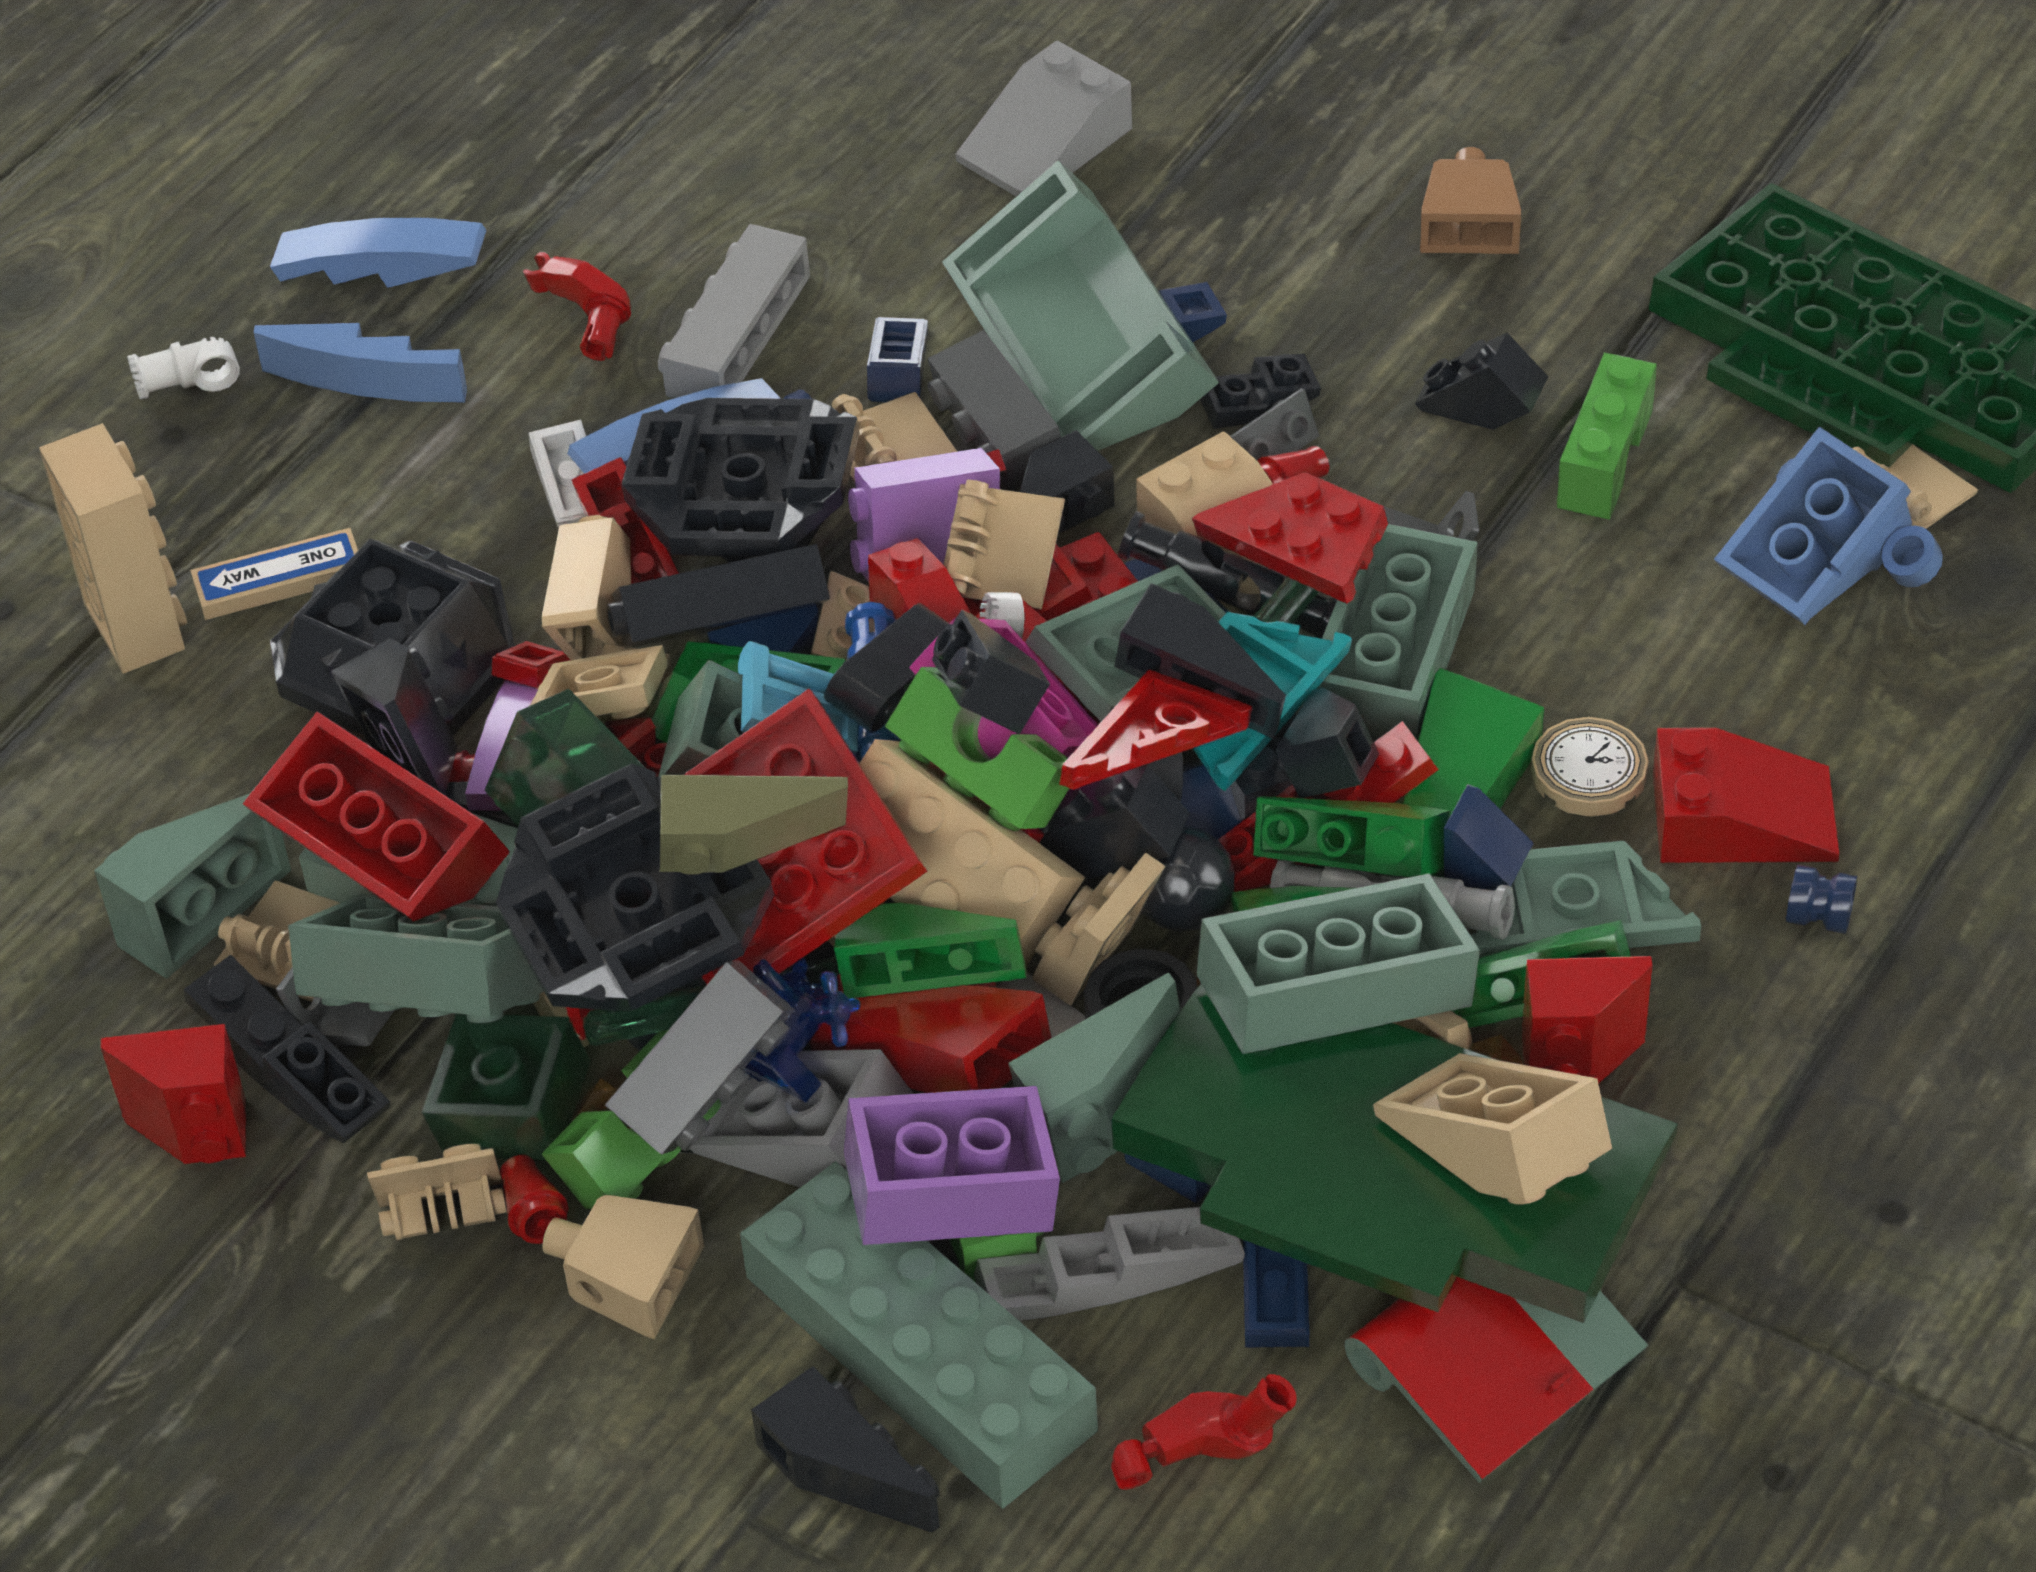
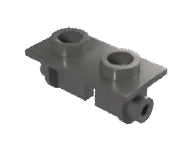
[1230,388,1319,460]

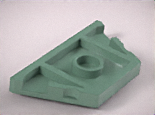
[1471,841,1701,959]

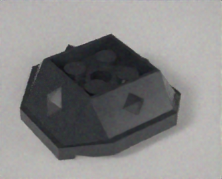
[622,398,859,563]
[270,538,515,736]
[496,763,774,1012]

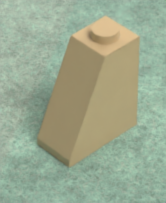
[542,515,632,660]

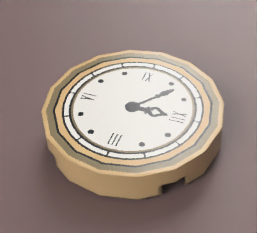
[1531,717,1649,817]

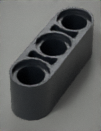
[824,603,949,733]

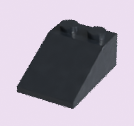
[331,638,457,796]

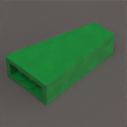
[1403,668,1544,877]

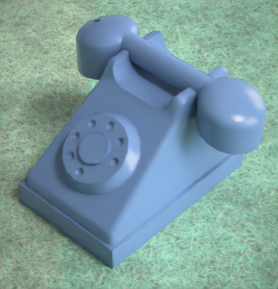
[1714,427,1943,625]

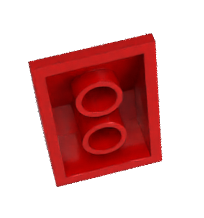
[1653,728,1839,863]

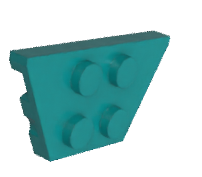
[1193,612,1352,791]

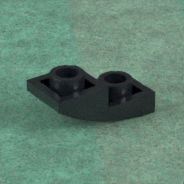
[1200,353,1321,429]

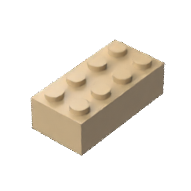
[39,423,187,674]
[859,739,1085,966]

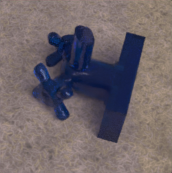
[743,958,861,1103]

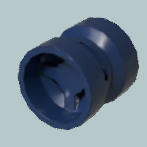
[1786,864,1858,934]

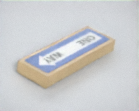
[190,528,358,620]

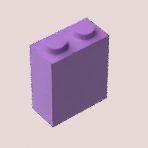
[848,448,1000,582]

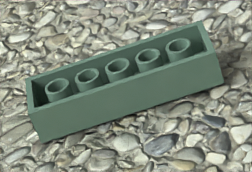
[740,1161,1098,1509]

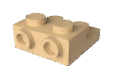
[527,645,668,750]
[1032,853,1165,1006]

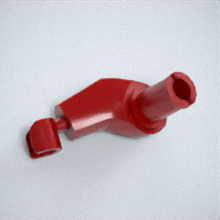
[523,252,632,361]
[1111,1374,1297,1490]

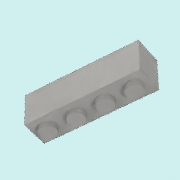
[658,224,810,398]

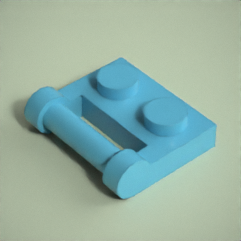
[738,641,858,755]

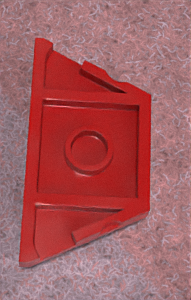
[1192,472,1388,604]

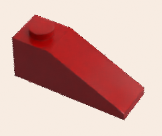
[571,457,679,584]
[868,538,971,623]

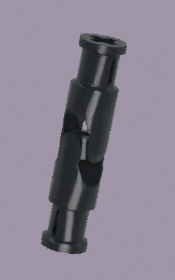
[1118,511,1337,639]

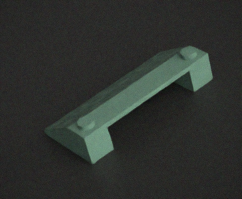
[942,160,1219,451]

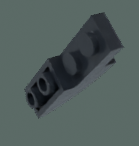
[184,955,390,1143]

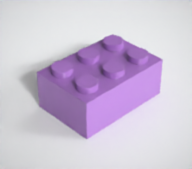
[844,1086,1060,1245]

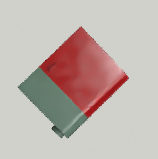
[1344,1277,1648,1483]

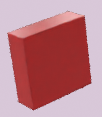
[492,641,571,689]

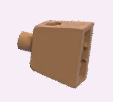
[1420,147,1521,254]

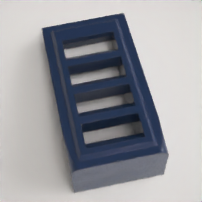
[867,317,928,402]

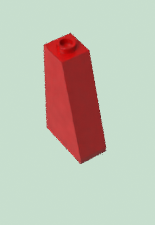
[800,974,1052,1093]

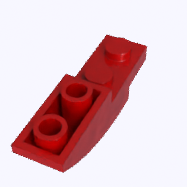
[1218,721,1439,892]

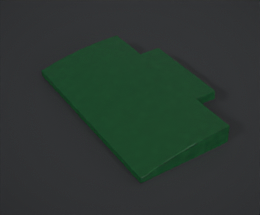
[1648,183,2036,493]
[1111,984,1678,1323]

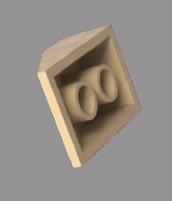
[1136,431,1301,615]
[1373,1053,1612,1204]

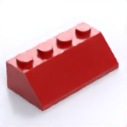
[242,712,510,921]

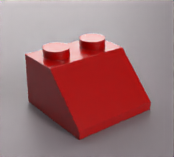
[1522,956,1653,1084]
[101,1024,246,1164]

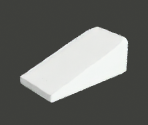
[529,420,586,527]

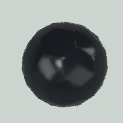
[1130,825,1235,932]

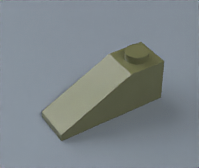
[660,775,848,875]

